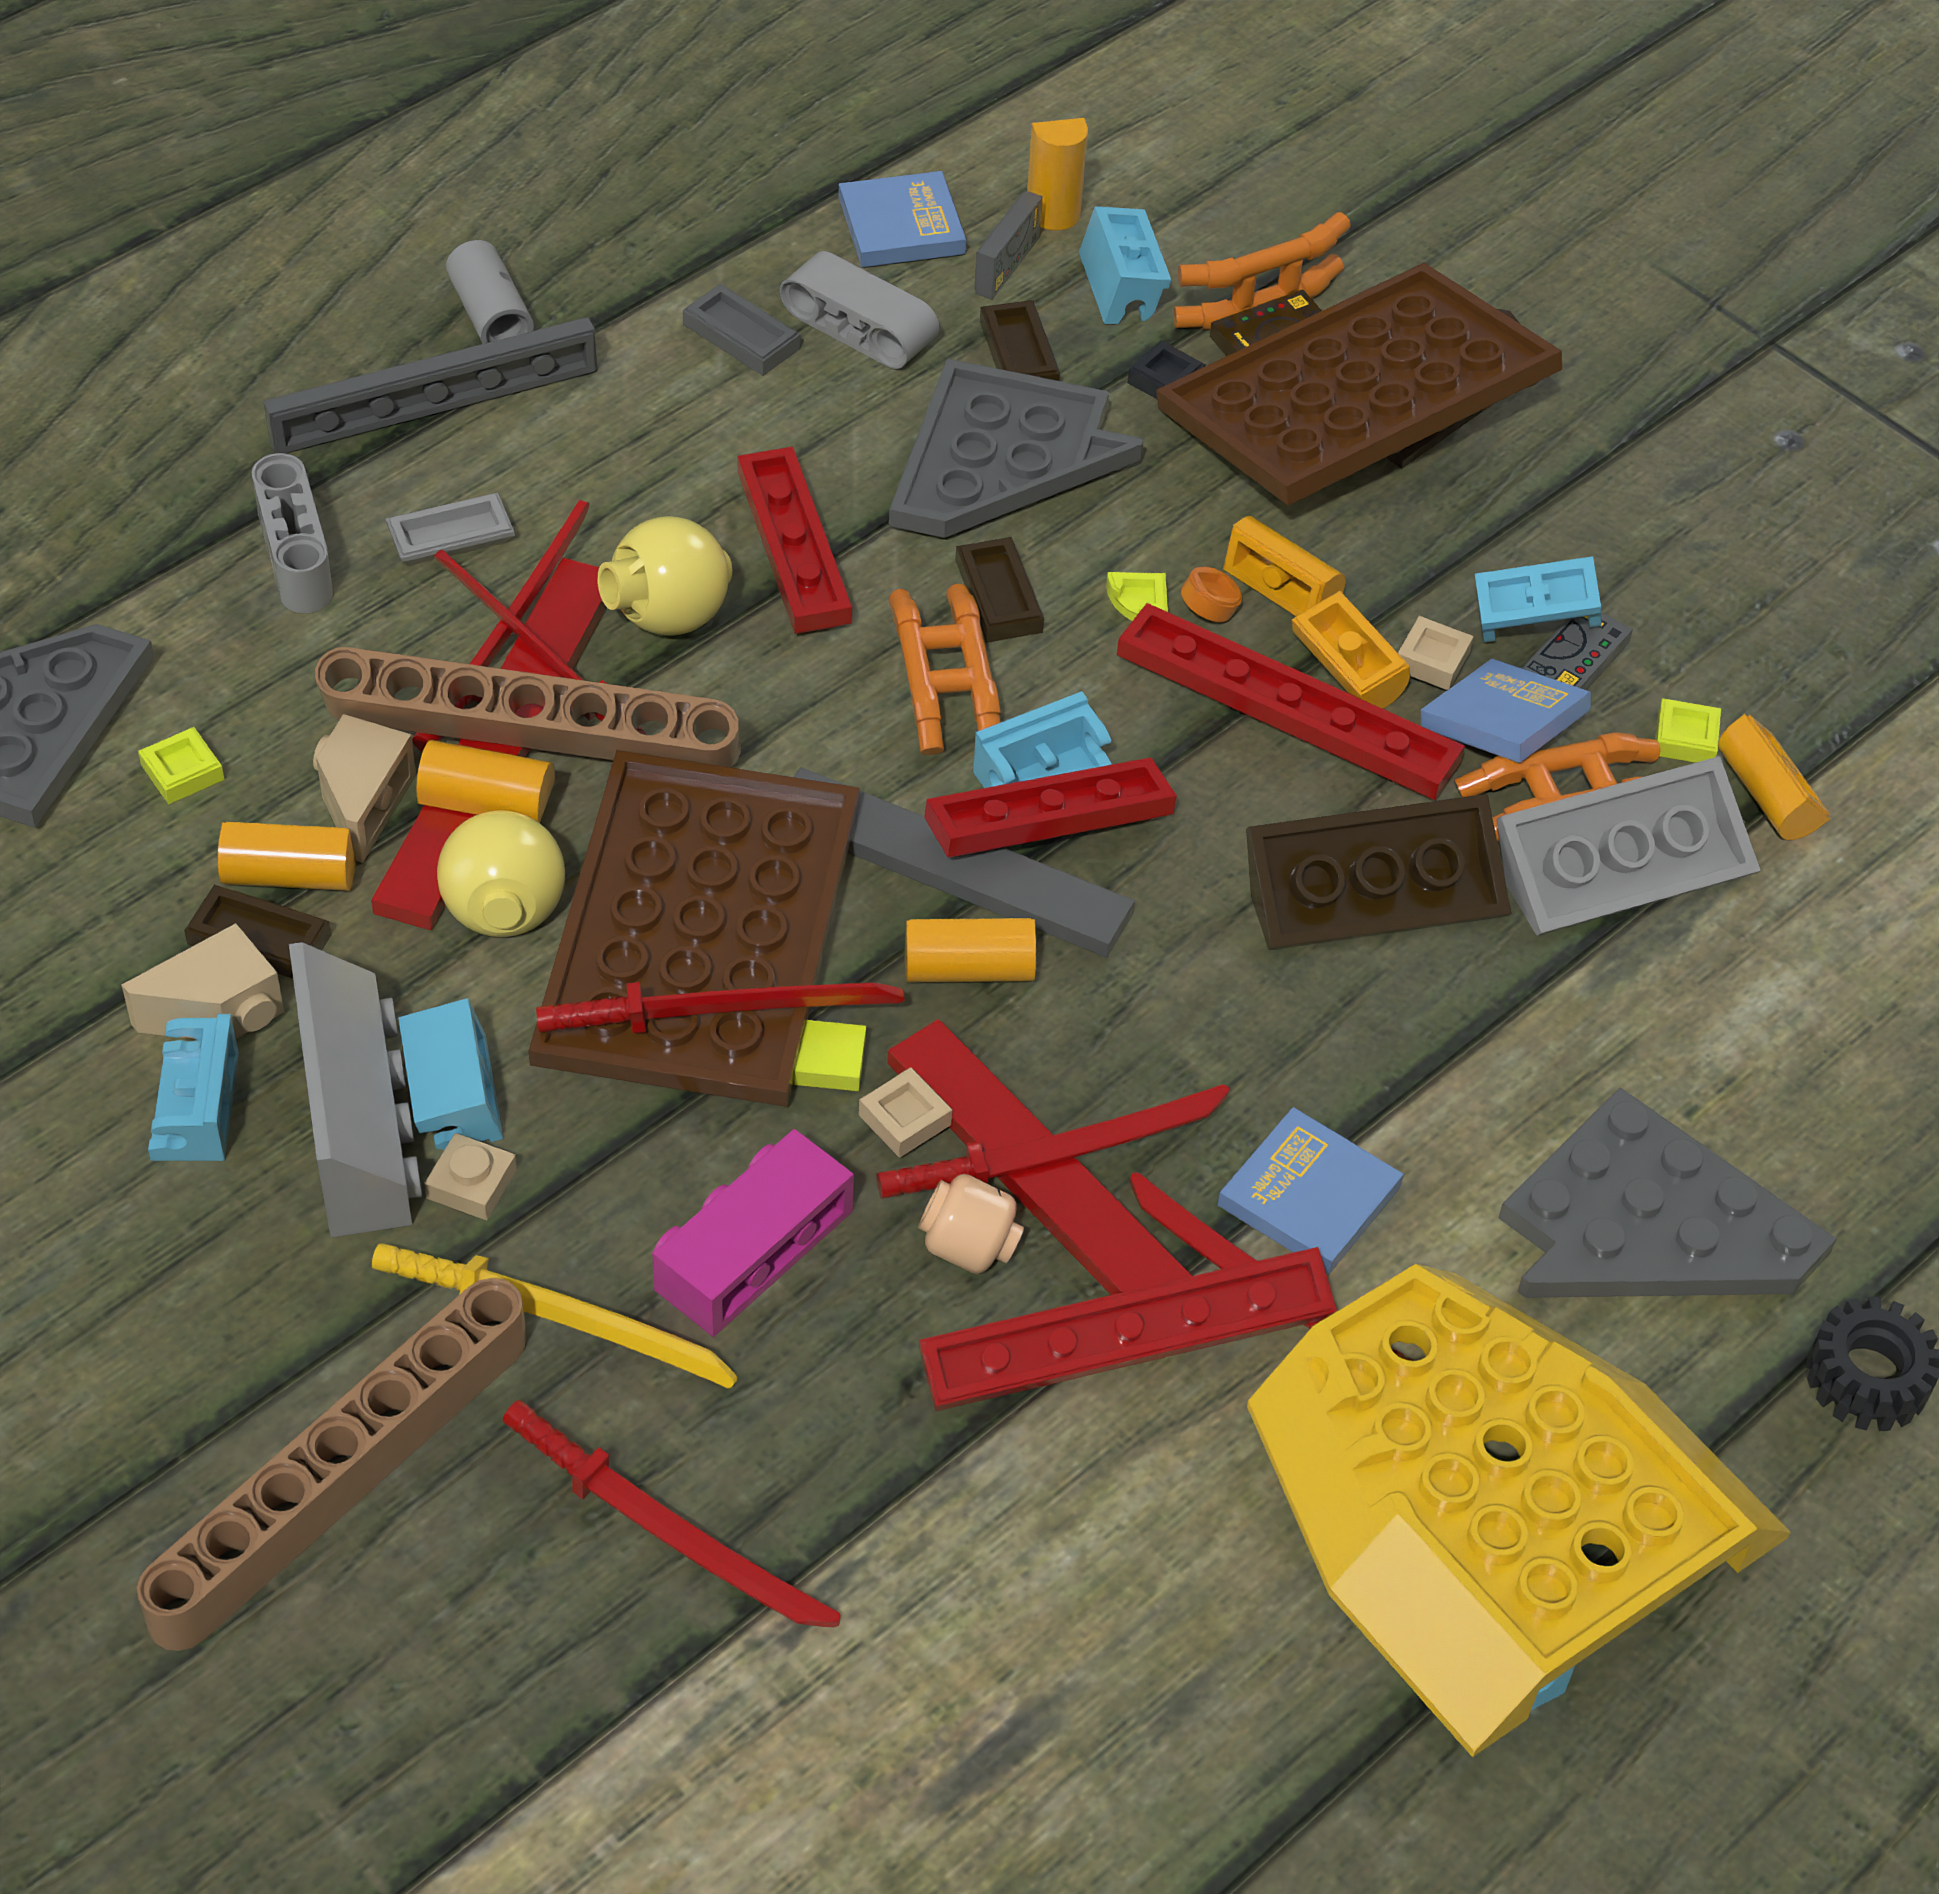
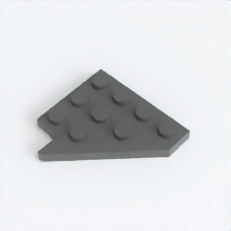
[889,359,1144,538]
[0,624,154,828]
[1499,1087,1837,1298]

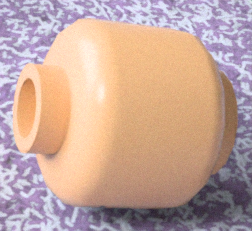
[918,1174,1024,1274]

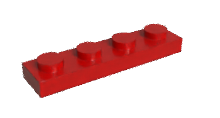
[737,446,852,634]
[924,757,1177,858]

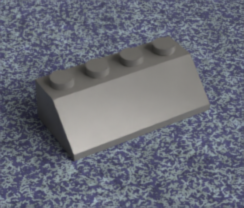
[289,942,422,1238]

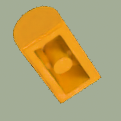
[1027,118,1088,230]
[1223,516,1346,616]
[1292,591,1410,709]
[1718,714,1830,840]
[416,740,555,823]
[218,822,356,891]
[904,918,1036,983]

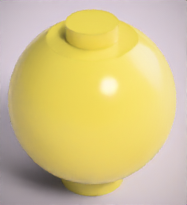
[597,516,732,636]
[437,810,565,937]

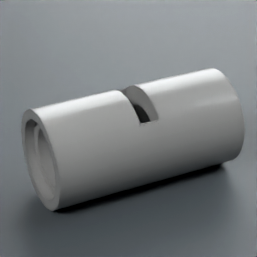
[446,240,534,344]

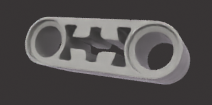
[780,251,940,369]
[252,453,333,613]

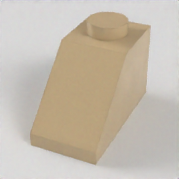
[313,714,416,863]
[122,923,284,1039]

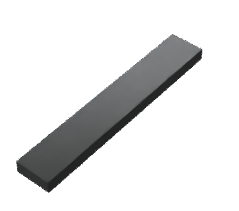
[263,317,597,454]
[794,767,1135,958]

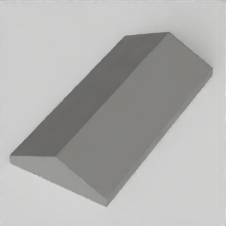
[1497,756,1761,936]

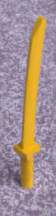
[372,1243,737,1388]

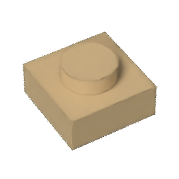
[1398,616,1474,690]
[859,1067,952,1158]
[424,1133,517,1221]

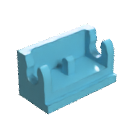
[1079,206,1172,324]
[1475,556,1601,643]
[973,691,1112,788]
[398,998,504,1150]
[148,1014,239,1161]

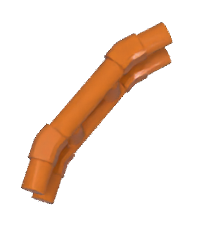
[1173,212,1351,330]
[888,583,1001,755]
[1454,732,1661,842]

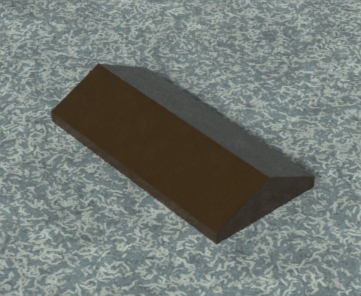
[1246,794,1512,950]

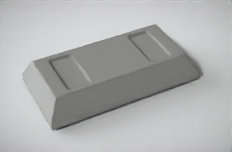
[386,493,515,566]

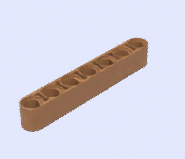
[315,647,741,767]
[137,1278,527,1651]

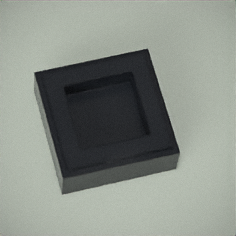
[1127,340,1206,399]

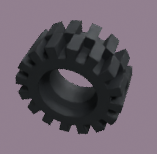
[1806,1297,1939,1432]

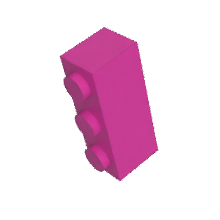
[652,1129,854,1338]

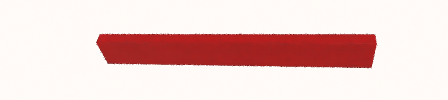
[371,557,606,931]

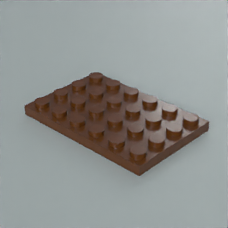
[1156,263,1562,505]
[528,750,860,1107]

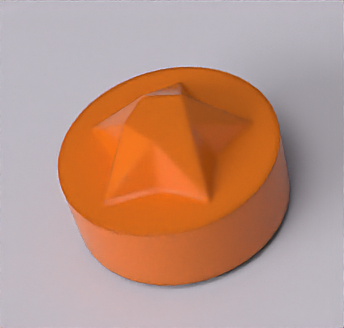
[1181,567,1242,622]

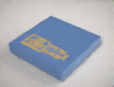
[839,171,966,267]
[1421,659,1591,763]
[1218,1107,1404,1275]

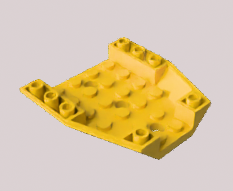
[1247,1264,1791,1757]

